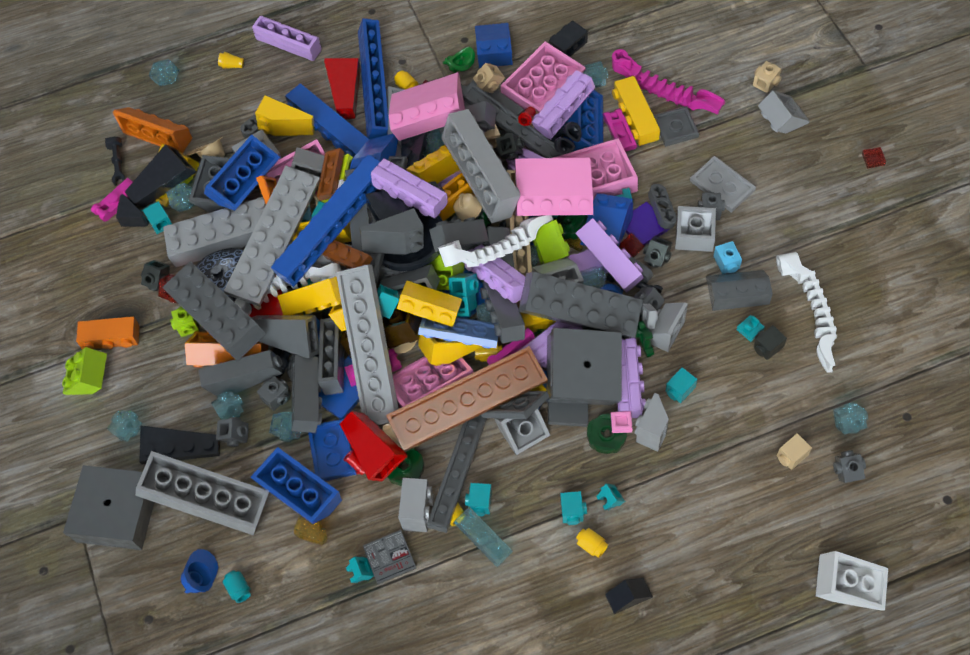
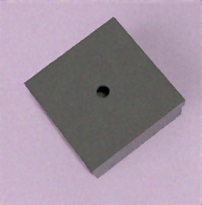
[546,328,622,406]
[63,465,154,550]

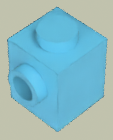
[714,241,742,274]

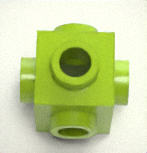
[170,307,199,337]

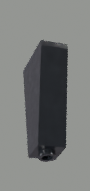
[125,144,196,207]
[365,181,445,222]

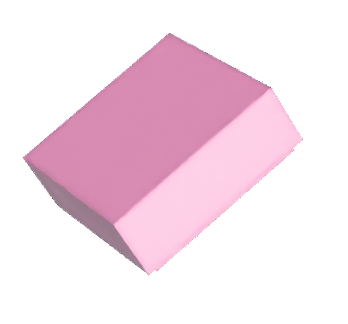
[611,411,633,433]

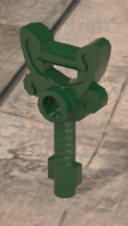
[635,321,654,358]

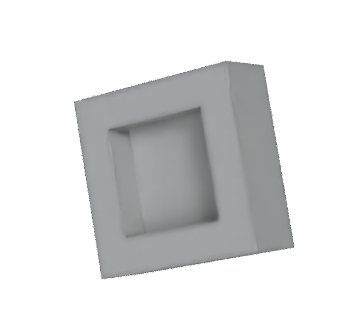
[641,303,658,329]

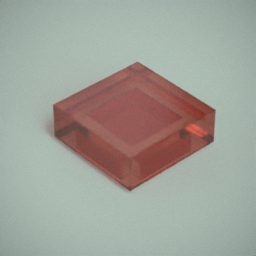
[862,147,886,169]
[619,233,645,258]

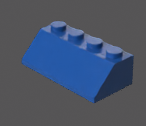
[563,90,603,152]
[204,134,280,211]
[251,447,342,524]

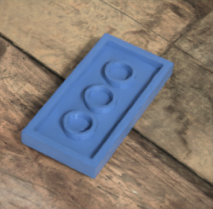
[418,317,499,349]

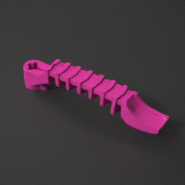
[612,49,725,114]

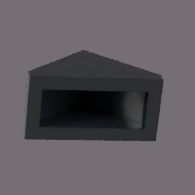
[116,194,149,227]
[605,578,653,614]

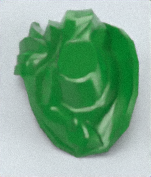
[443,47,476,73]

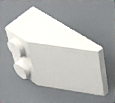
[816,551,888,611]

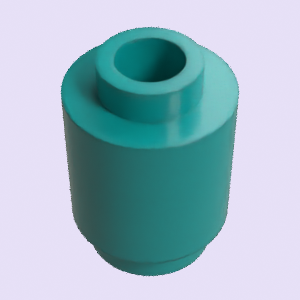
[222,570,251,603]

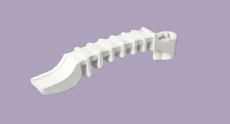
[438,215,553,267]
[776,252,837,373]
[235,263,342,316]

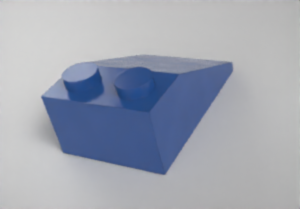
[475,23,513,68]
[350,134,398,169]
[580,193,633,247]

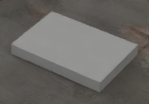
[690,156,756,213]

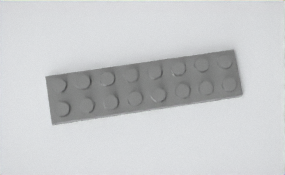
[224,166,320,307]
[336,264,399,425]

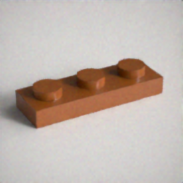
[317,148,344,201]
[322,240,373,269]

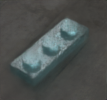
[454,507,513,567]

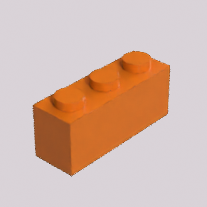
[76,316,140,349]

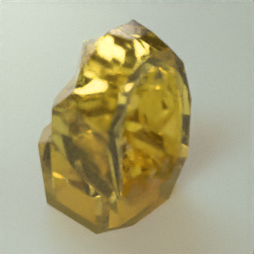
[294,516,328,545]

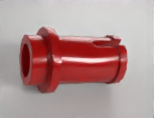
[518,107,536,126]
[343,450,365,475]

